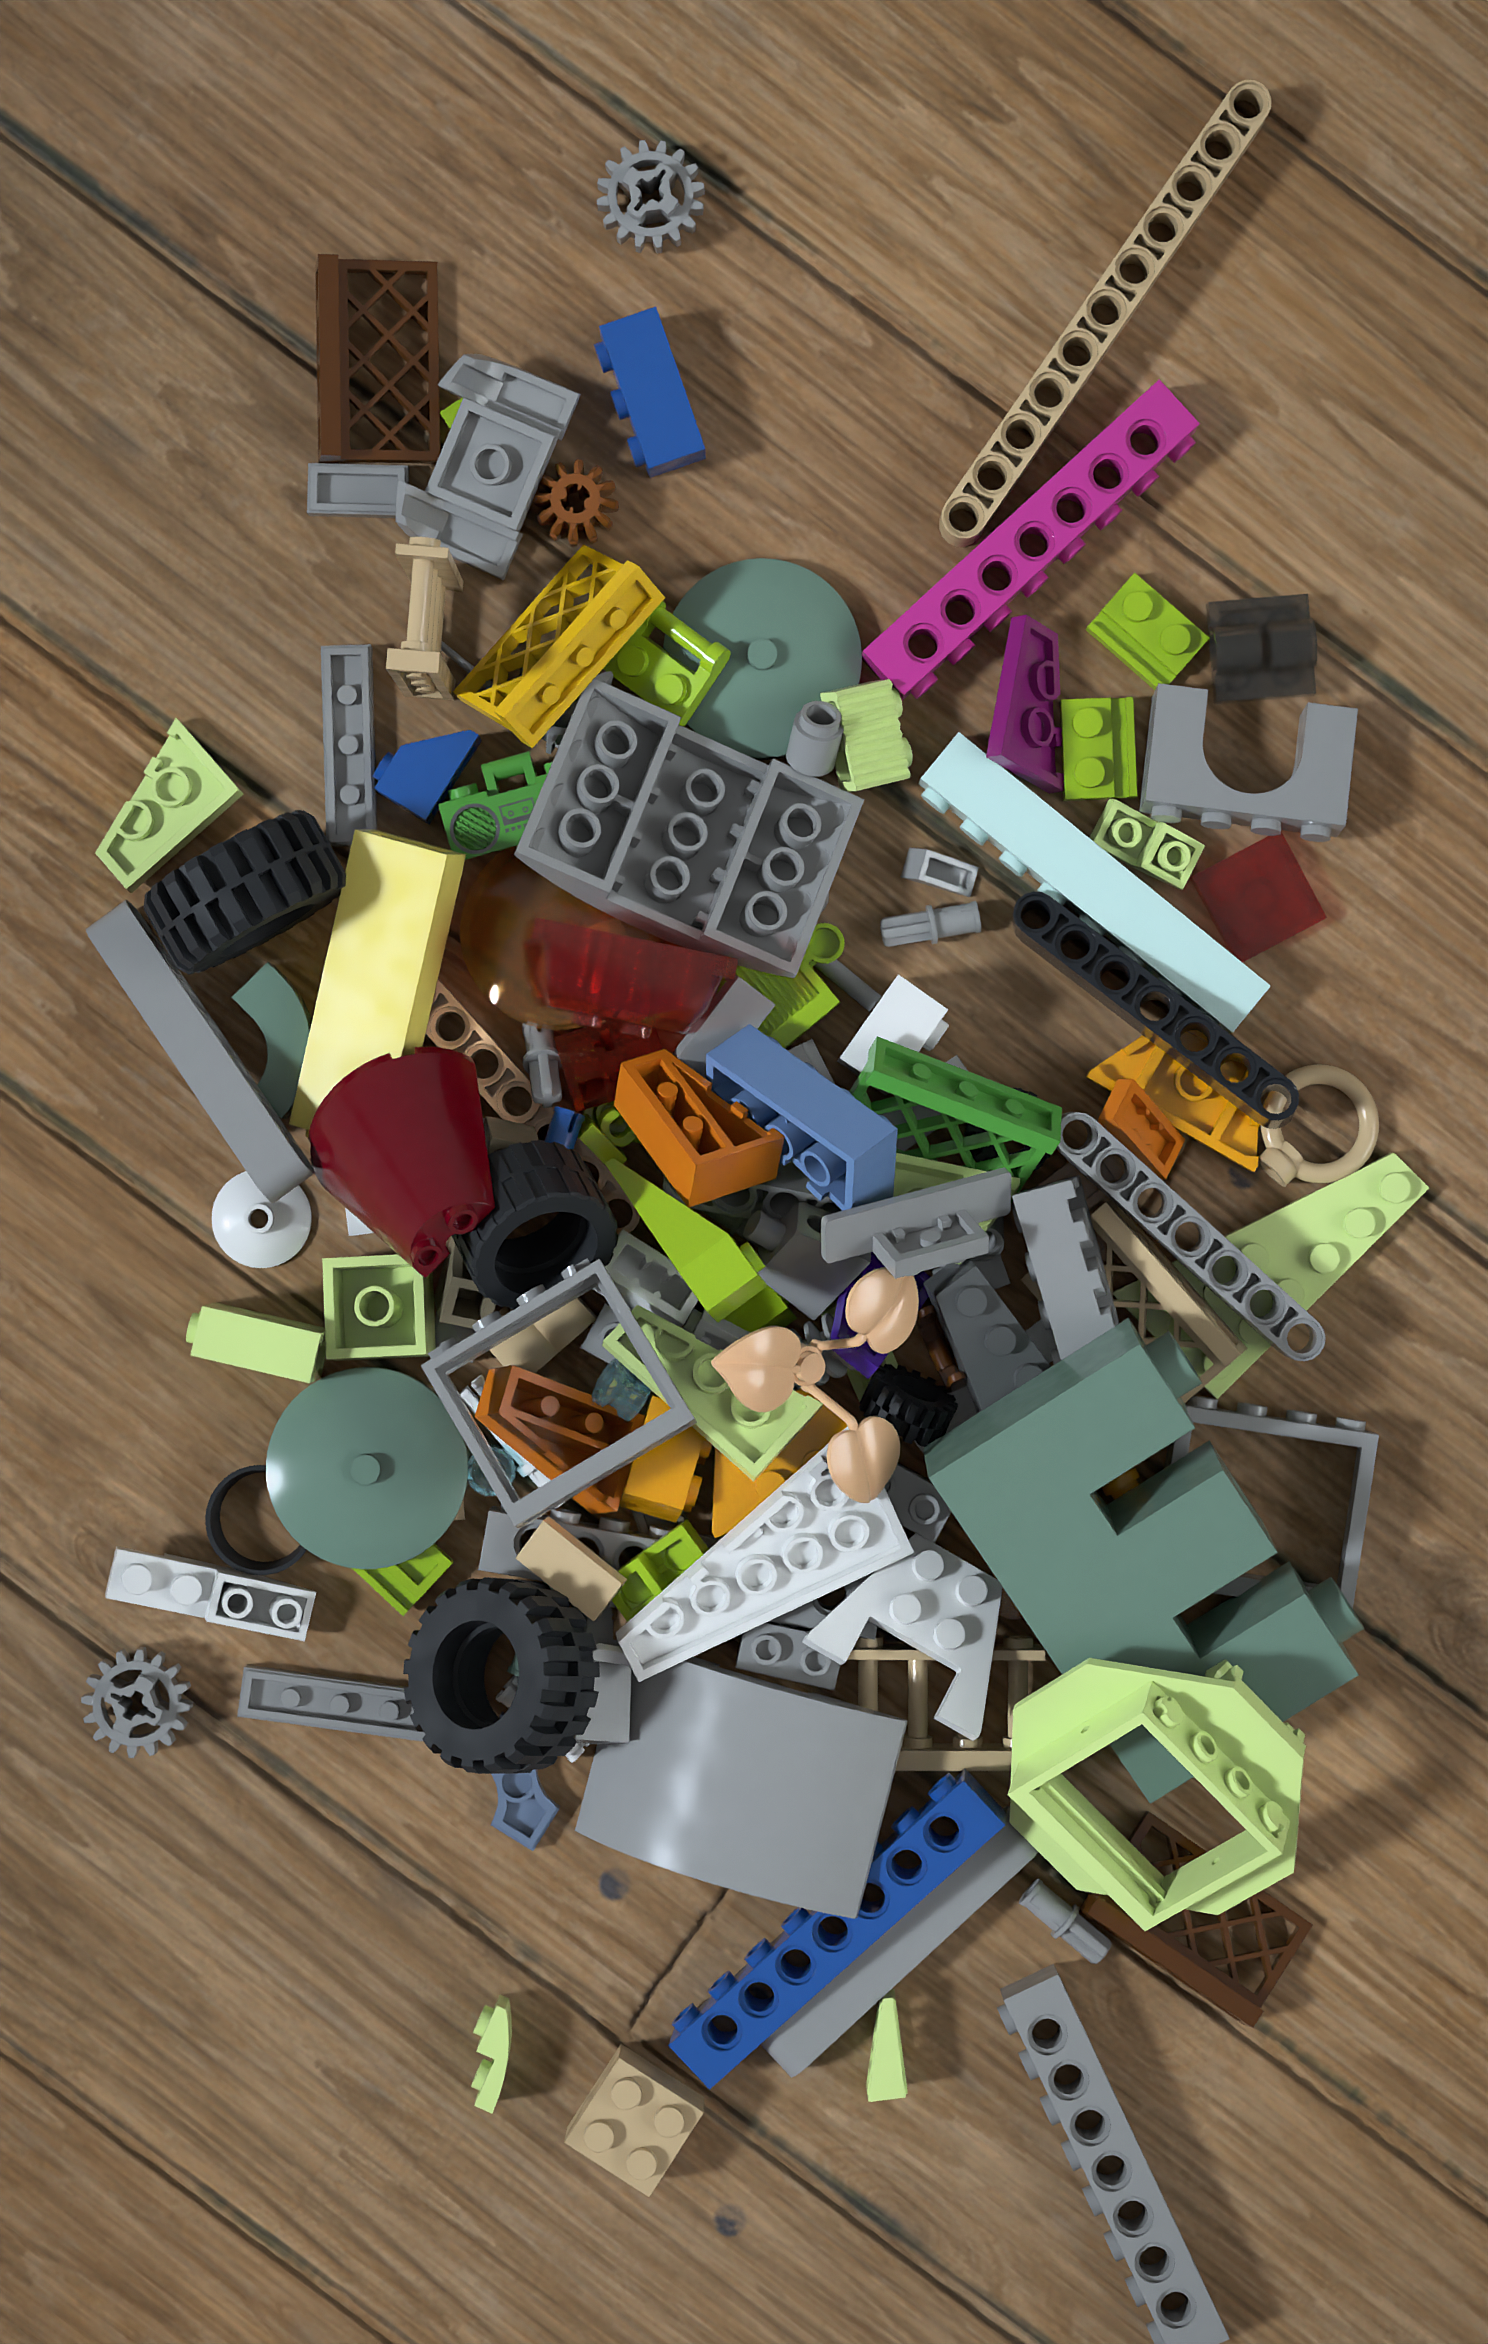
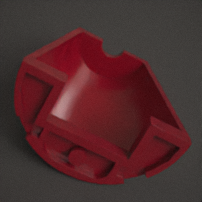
[308,1047,495,1278]

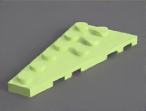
[1113,1153,1429,1399]

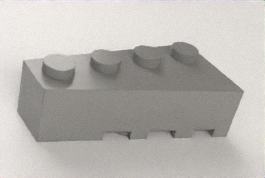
[1012,1175,1119,1365]

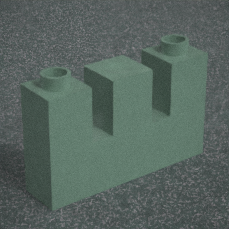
[923,1318,1364,1804]

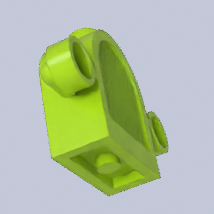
[706,923,845,1049]

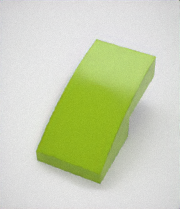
[612,1519,709,1622]

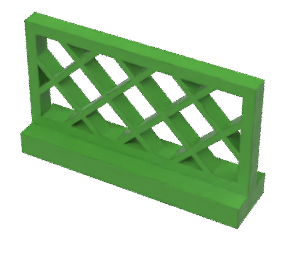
[849,1036,1062,1203]

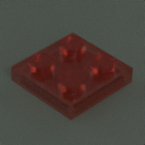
[1190,831,1327,963]

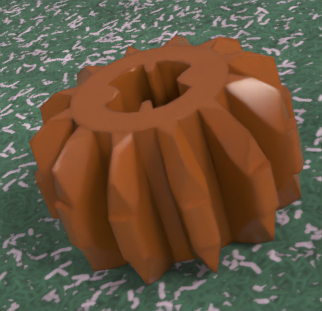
[533,459,619,547]

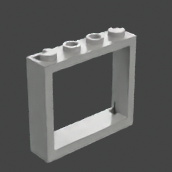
[421,1258,697,1528]
[1164,1396,1379,1609]

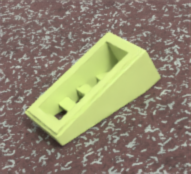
[866,1989,908,2102]

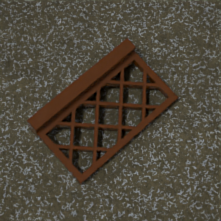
[315,254,440,464]
[1079,1811,1313,2028]

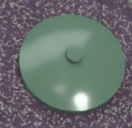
[663,558,862,760]
[266,1367,469,1569]

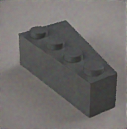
[923,1259,1051,1413]

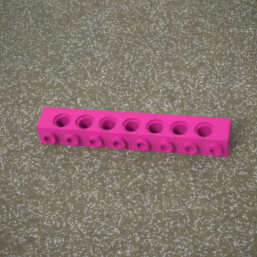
[862,379,1200,701]

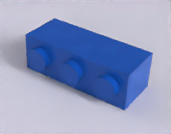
[594,307,706,478]

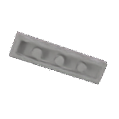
[321,644,378,847]
[237,1665,426,1742]

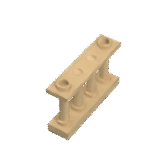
[386,537,464,700]
[847,1635,1045,1771]

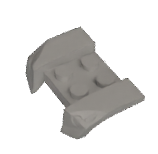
[396,354,581,580]

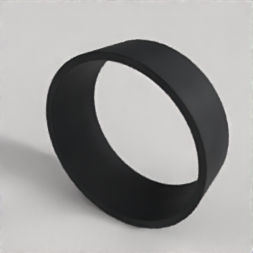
[205,1465,307,1575]

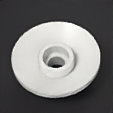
[212,1171,312,1268]

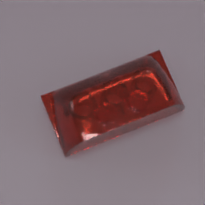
[522,918,738,1039]

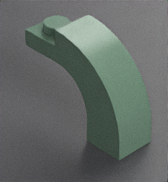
[232,962,312,1119]

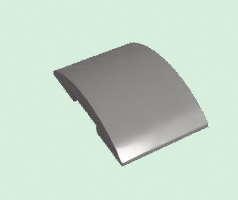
[514,678,865,978]
[575,1657,908,1919]

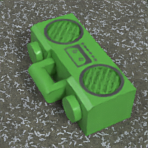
[438,751,552,860]

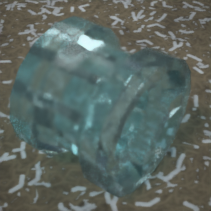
[592,1358,651,1421]
[467,1444,518,1496]

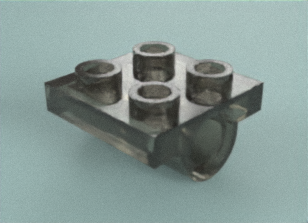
[1206,594,1317,704]

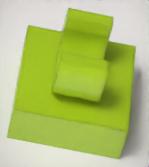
[578,1106,636,1164]

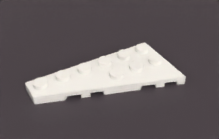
[616,1426,914,1682]

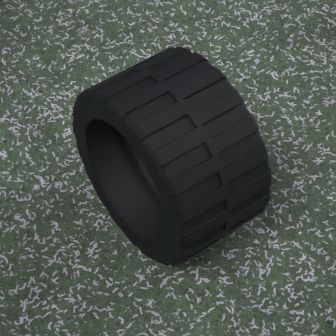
[452,1140,618,1310]

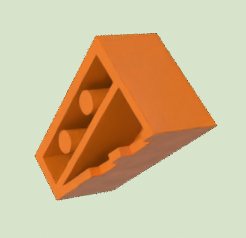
[475,1365,645,1514]

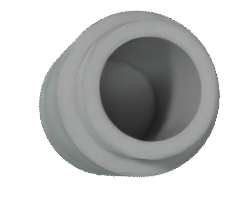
[786,701,844,777]

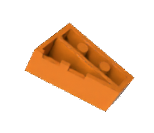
[614,1049,785,1208]

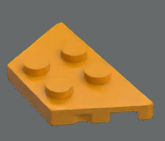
[1085,1030,1260,1172]
[712,1387,847,1538]

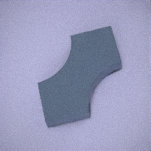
[491,1712,560,1851]

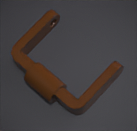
[916,1305,967,1393]

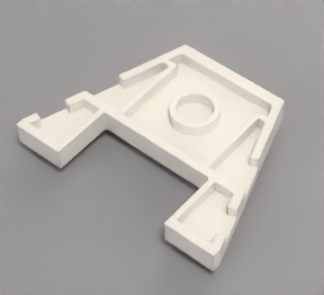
[802,1533,1002,1741]

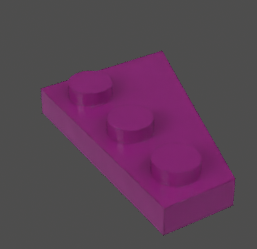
[986,615,1064,794]

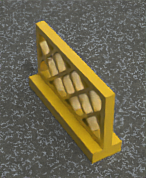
[453,544,665,748]

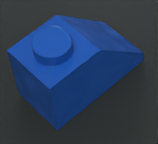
[373,730,482,825]

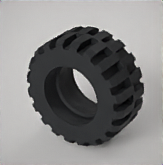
[144,810,346,974]
[403,1577,600,1774]

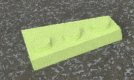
[95,718,244,893]

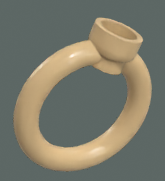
[1258,1064,1379,1187]

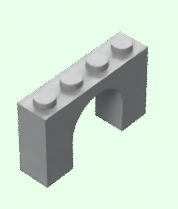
[1139,683,1358,842]

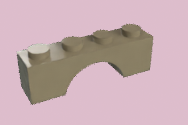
[434,1116,539,1329]

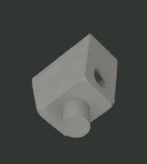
[744,1202,871,1320]

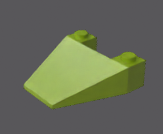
[605,1158,797,1333]

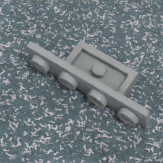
[821,1167,1011,1279]

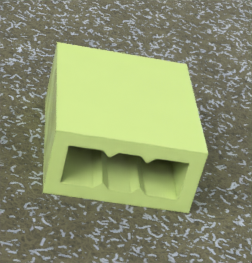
[186,1302,326,1383]

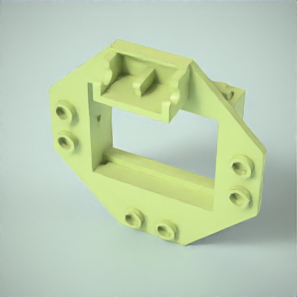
[1007,1658,1306,1931]

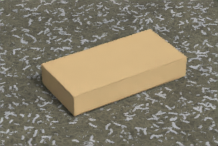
[516,1516,627,1621]

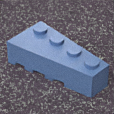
[706,1024,898,1211]

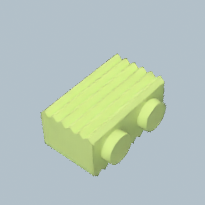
[820,679,913,791]

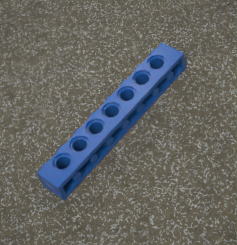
[668,1769,1006,2090]

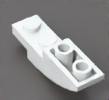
[105,1546,316,1641]

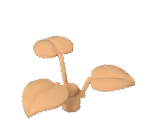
[711,1267,919,1503]

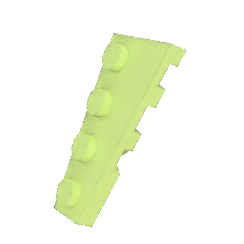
[602,1305,823,1482]

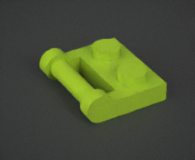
[603,601,731,727]

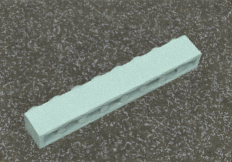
[918,732,1270,1033]

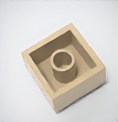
[564,2044,704,2197]

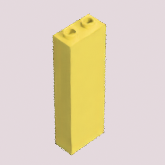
[289,829,466,1138]

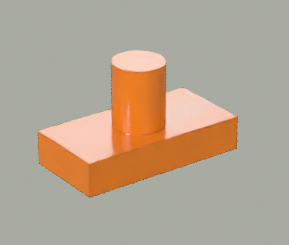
[1098,1079,1186,1180]

